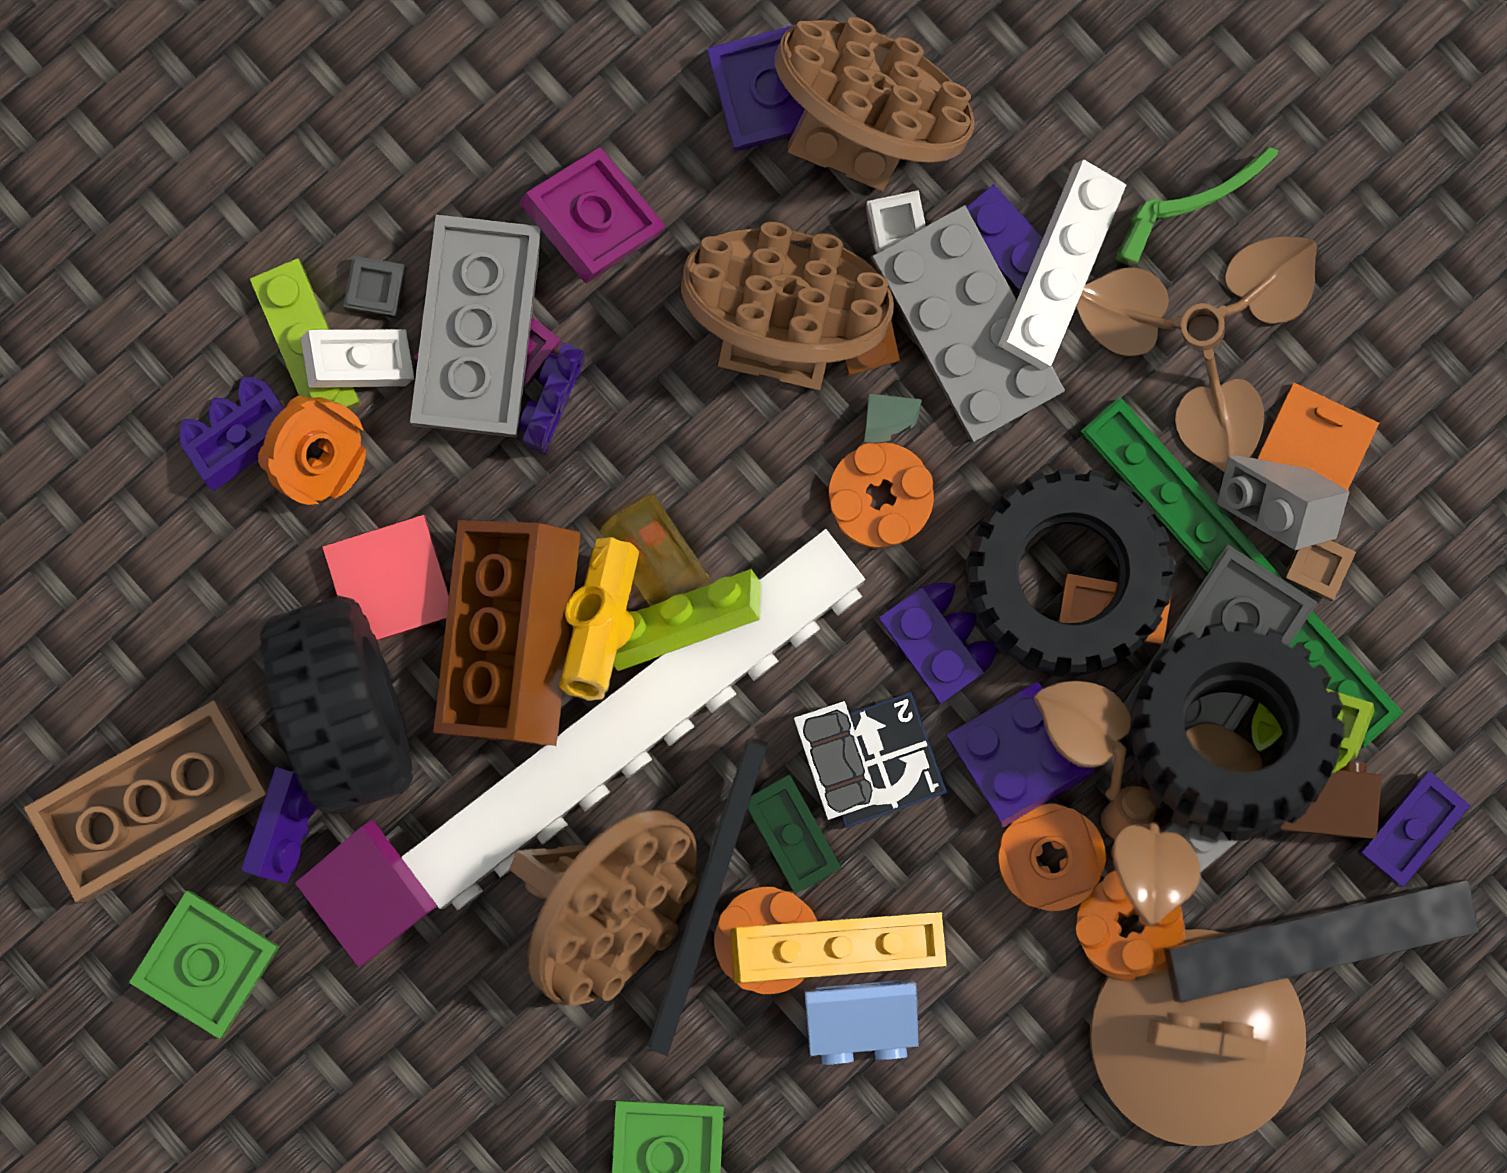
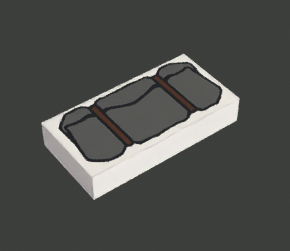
[794,701,879,820]

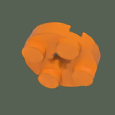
[258,396,366,505]
[828,442,934,549]
[997,804,1106,911]
[1076,871,1186,981]
[714,887,817,994]

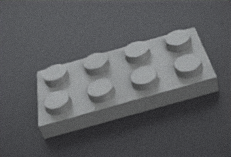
[870,205,1065,442]
[410,215,542,438]

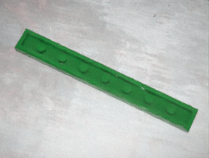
[1079,397,1403,748]

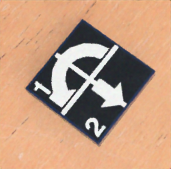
[841,692,947,828]

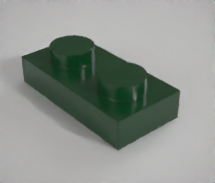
[747,774,842,894]

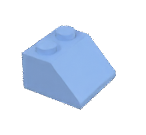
[804,979,919,1065]

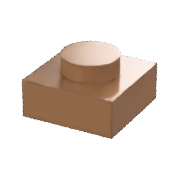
[1283,540,1356,601]

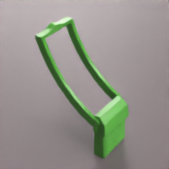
[1116,146,1279,266]

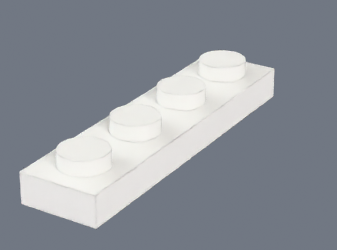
[998,159,1126,370]

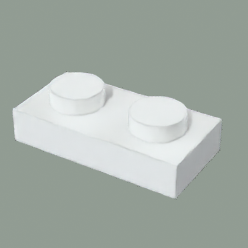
[301,330,414,388]

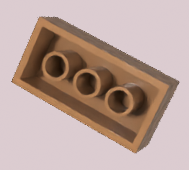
[24,700,270,902]

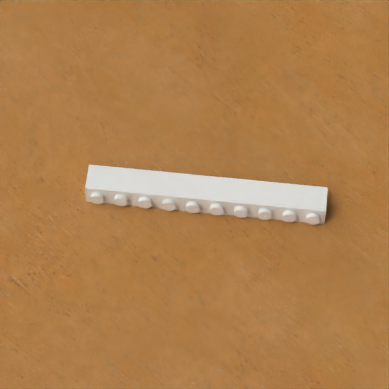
[401,529,865,911]

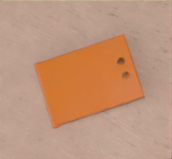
[1257,382,1379,490]

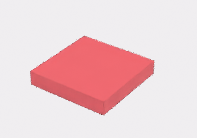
[323,515,449,641]

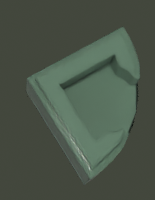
[864,394,921,443]

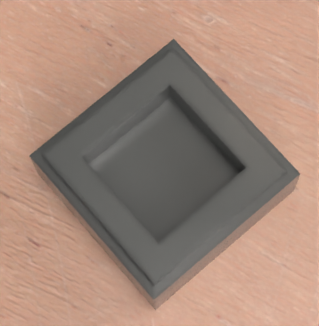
[343,256,407,319]

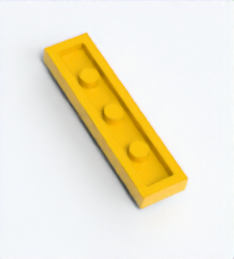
[730,912,947,983]

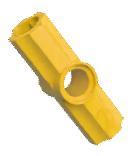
[559,537,640,701]

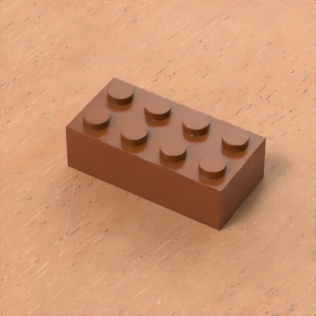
[433,520,581,746]

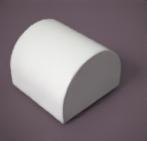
[866,190,926,253]

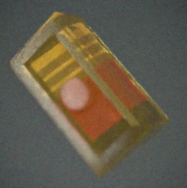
[601,493,711,606]

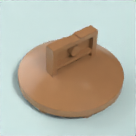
[774,17,975,191]
[681,222,894,390]
[509,811,700,1006]
[1090,929,1306,1146]

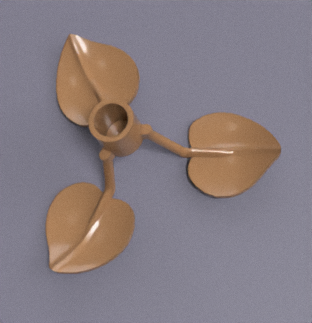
[1076,236,1317,473]
[1034,681,1263,927]

